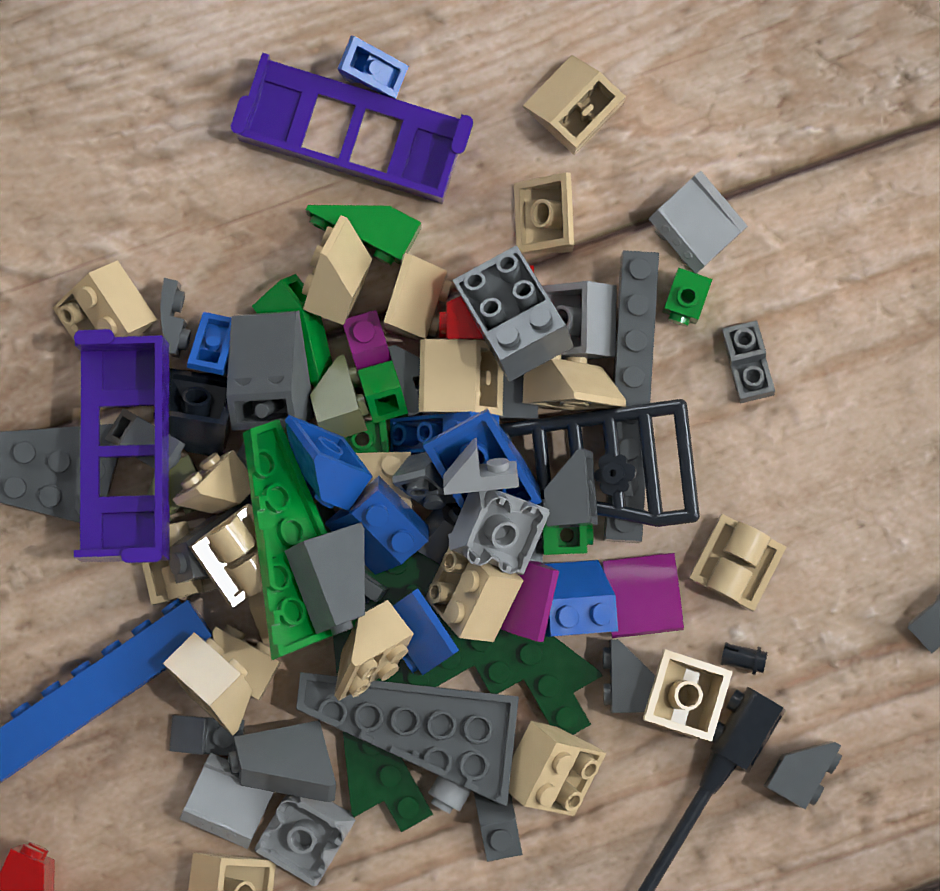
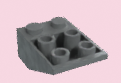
[452,245,574,382]
[226,310,315,430]

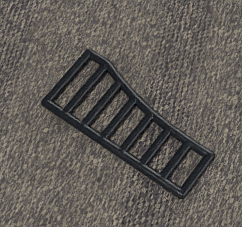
[446,399,700,527]

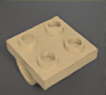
[189,504,263,607]
[688,514,787,611]
[142,517,217,605]

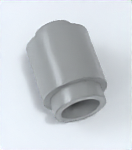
[428,776,471,814]

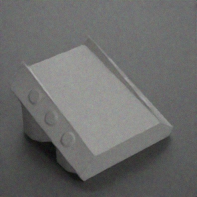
[649,171,748,274]
[448,490,550,575]
[180,753,274,849]
[255,794,356,886]

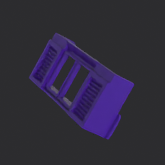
[231,52,473,204]
[74,329,170,563]

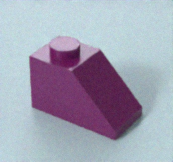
[343,310,391,392]

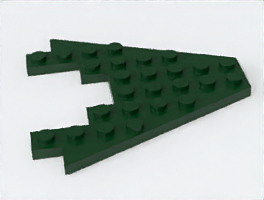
[333,551,603,832]

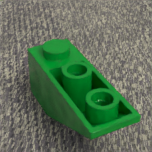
[305,205,422,266]
[252,274,332,387]

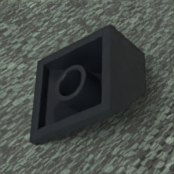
[153,368,231,456]

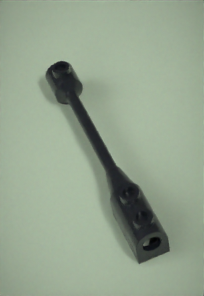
[638,687,786,891]

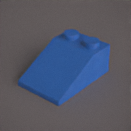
[423,408,542,509]

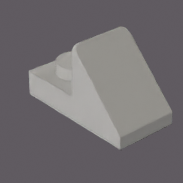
[443,438,519,495]

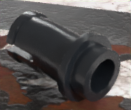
[720,642,768,675]

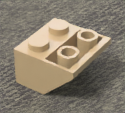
[523,55,626,155]
[302,216,372,325]
[53,260,157,340]
[419,339,503,416]
[425,548,524,642]
[334,600,414,701]
[509,721,606,816]

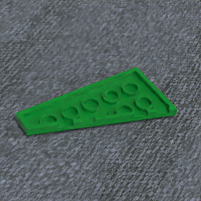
[243,419,357,660]

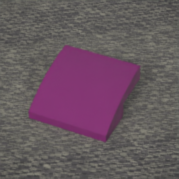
[603,553,684,638]
[500,561,559,642]

